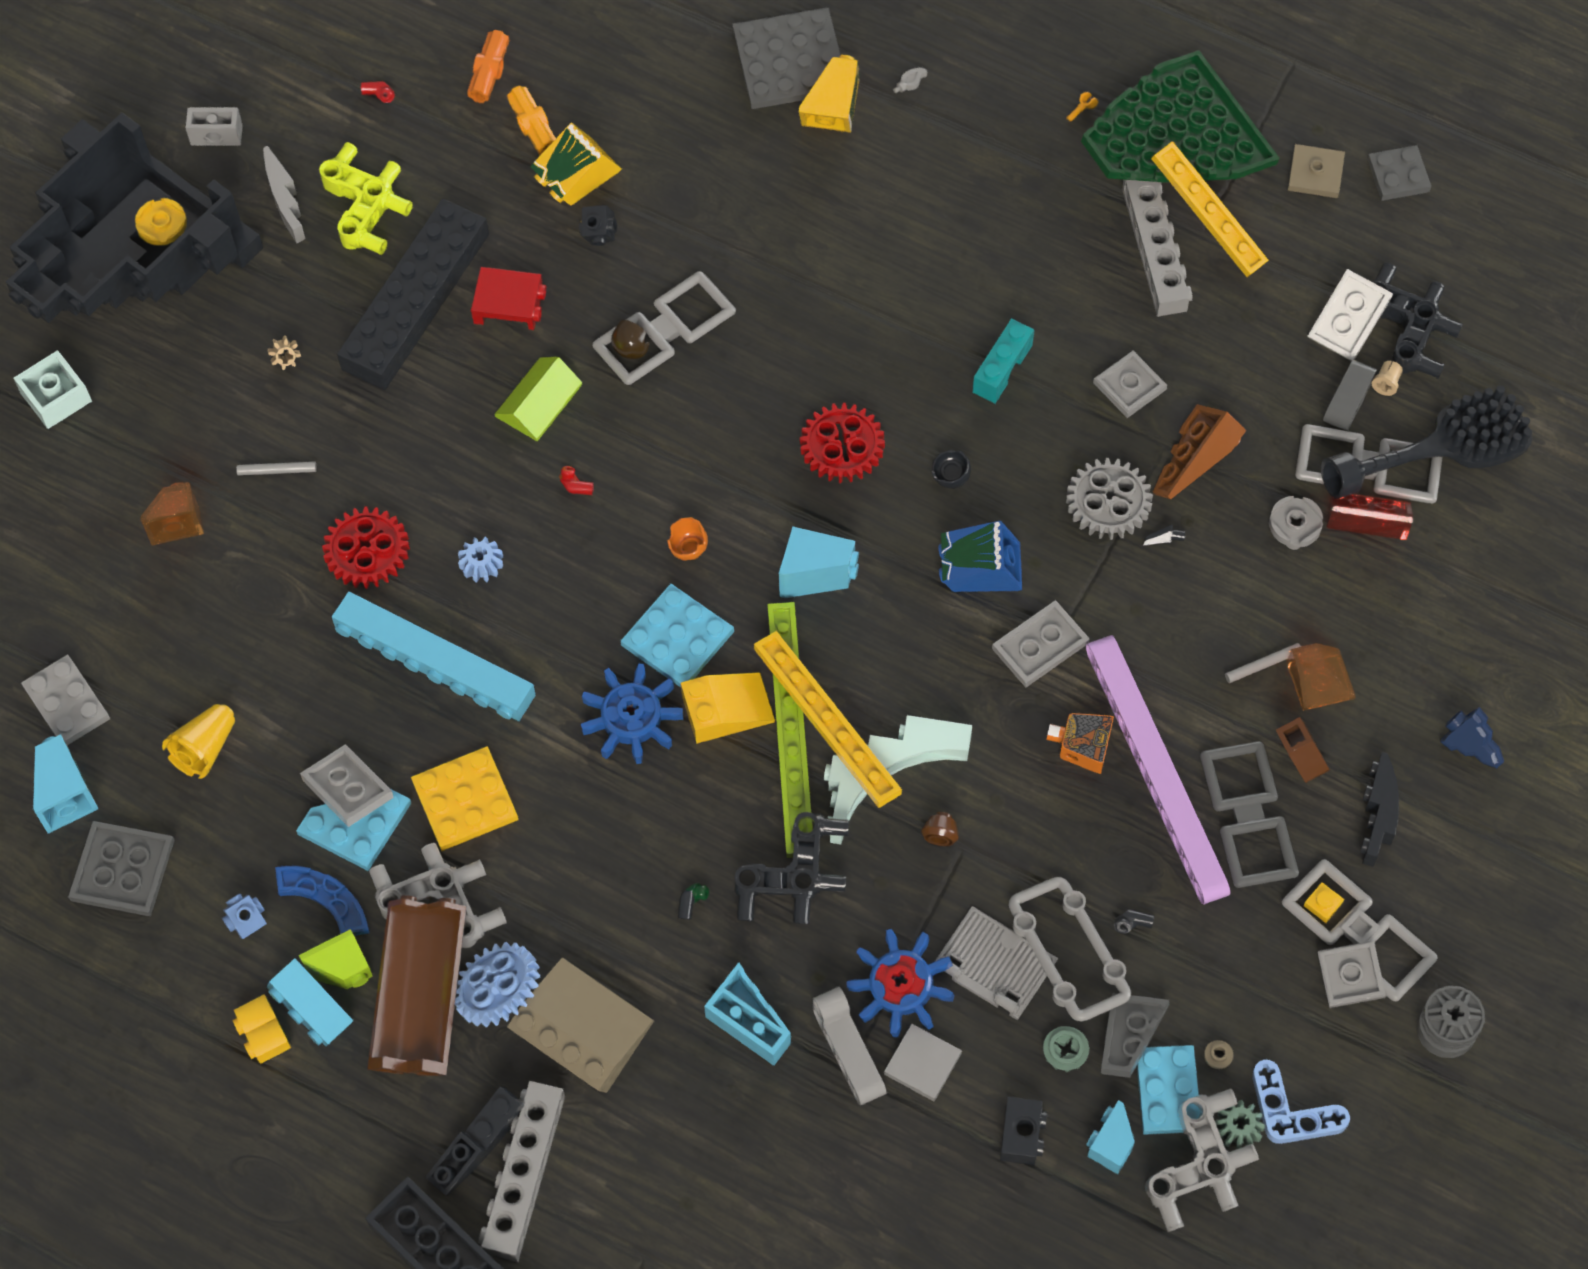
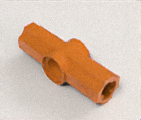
[467,30,509,103]

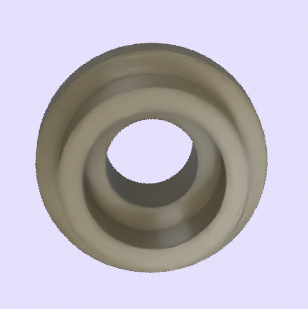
[1204,1040,1233,1069]

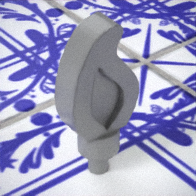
[893,68,927,93]

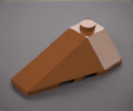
[1153,404,1246,499]

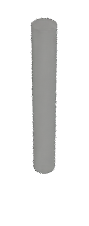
[237,461,317,475]
[1225,643,1302,683]

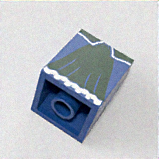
[939,520,1022,592]

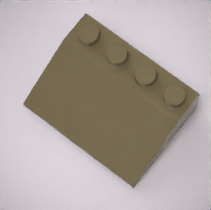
[507,958,654,1093]

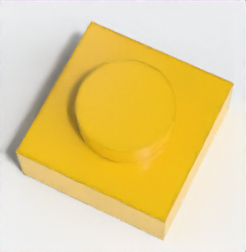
[1304,883,1344,923]

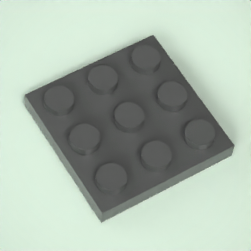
[68,821,175,917]

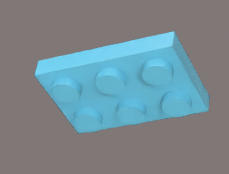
[1137,1045,1200,1135]

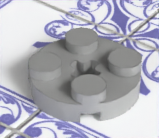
[1268,496,1323,550]

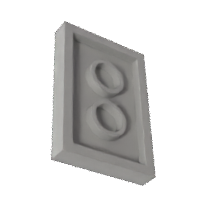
[992,600,1090,688]
[21,655,110,745]
[300,744,394,827]

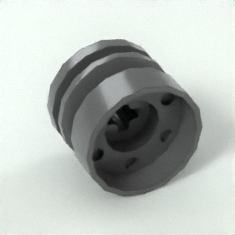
[1417,986,1485,1058]

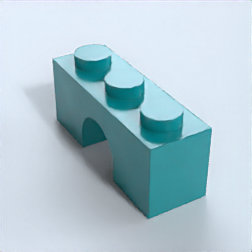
[973,318,1034,404]

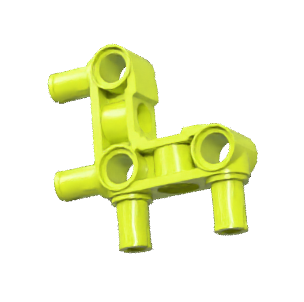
[319,142,412,255]

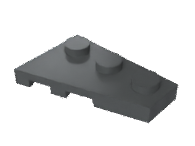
[1101,993,1169,1078]

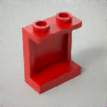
[471,267,546,330]

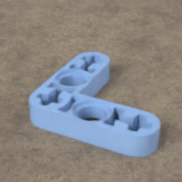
[1252,1060,1350,1144]

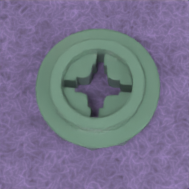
[1043,1026,1089,1072]

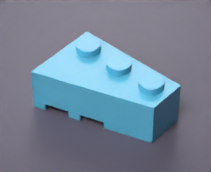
[266,959,353,1046]
[704,963,791,1066]

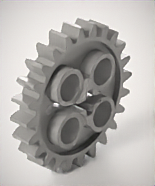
[1066,458,1153,540]

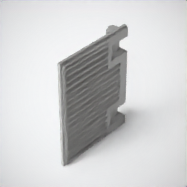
[935,906,1058,1020]

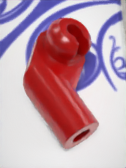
[361,81,395,103]
[559,466,594,495]

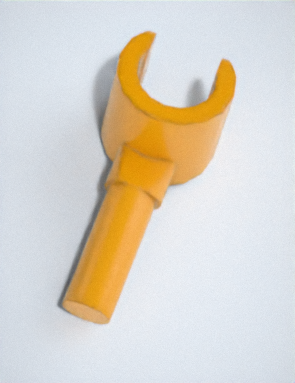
[1067,92,1098,122]

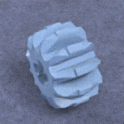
[458,537,503,583]

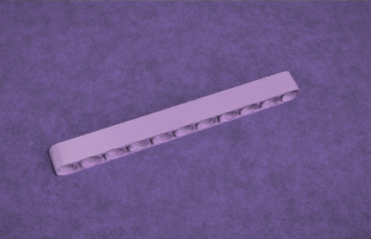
[1086,635,1230,905]

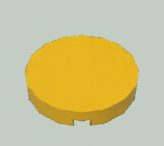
[135,198,187,245]

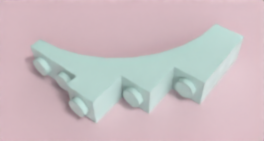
[824,715,972,844]

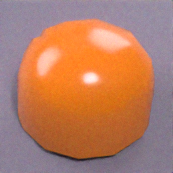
[667,517,708,561]

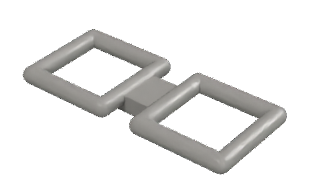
[592,271,736,385]
[1295,424,1443,504]
[1282,859,1438,1002]

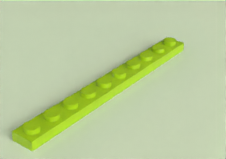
[768,602,813,858]

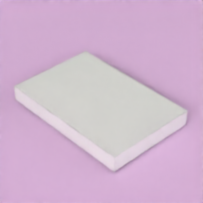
[1308,269,1393,361]

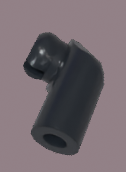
[1114,909,1154,934]

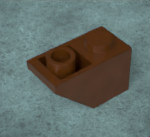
[1276,717,1330,783]

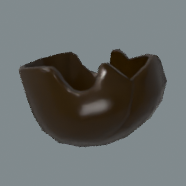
[611,320,650,359]

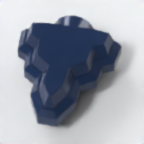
[1440,707,1504,769]

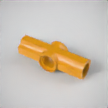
[507,86,556,155]

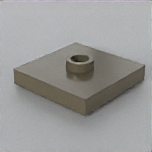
[1288,144,1345,198]

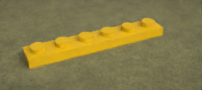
[1151,141,1268,277]

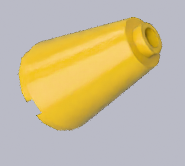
[162,704,235,779]

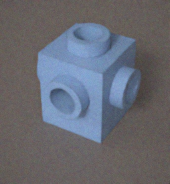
[222,893,267,939]

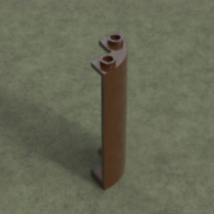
[367,895,466,1076]

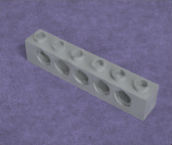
[1122,180,1192,317]
[479,1081,565,1262]

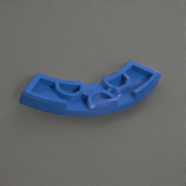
[275,866,369,936]

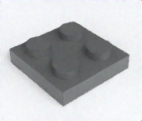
[1367,145,1432,201]

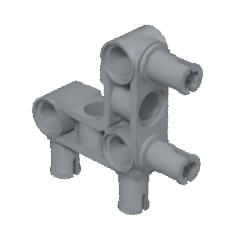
[369,843,507,948]
[1145,1089,1259,1232]

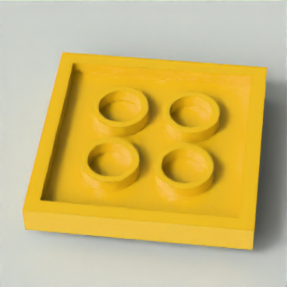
[411,746,519,851]

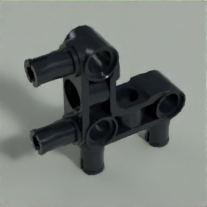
[1371,263,1463,379]
[734,812,849,924]

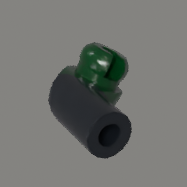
[677,883,709,920]

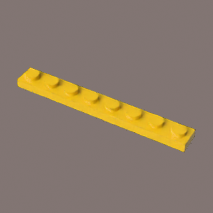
[754,631,902,808]

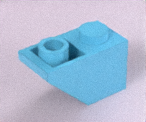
[1087,1100,1135,1174]

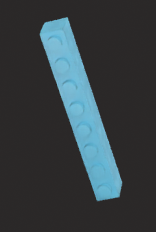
[332,592,536,721]

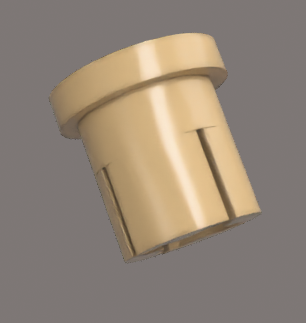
[1372,361,1403,396]

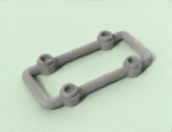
[1008,877,1131,1022]

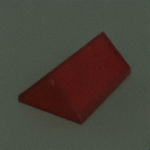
[1327,494,1413,540]

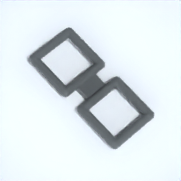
[1200,741,1299,888]

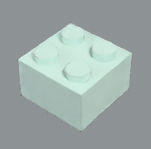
[14,350,92,429]

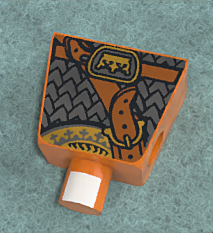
[1047,713,1114,774]

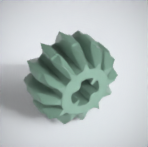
[1215,1100,1265,1149]

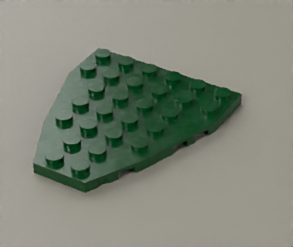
[1081,50,1280,182]

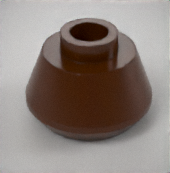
[921,812,959,846]

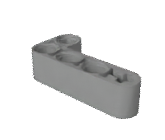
[813,987,887,1106]

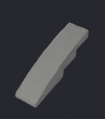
[263,146,305,243]

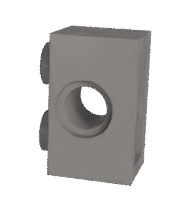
[186,107,243,146]

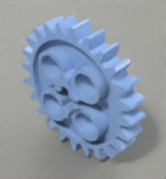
[455,942,540,1027]

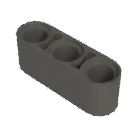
[1323,359,1377,431]

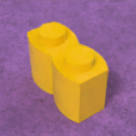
[232,994,291,1064]

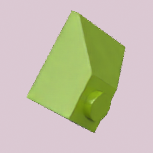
[299,929,372,989]

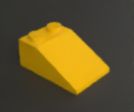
[681,673,775,744]

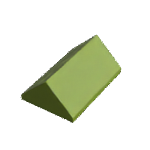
[495,357,582,441]

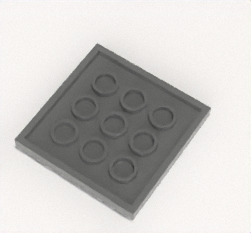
[733,8,840,109]

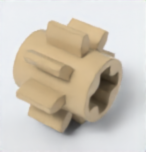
[267,336,301,370]

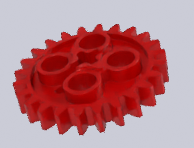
[800,403,885,483]
[322,507,410,589]

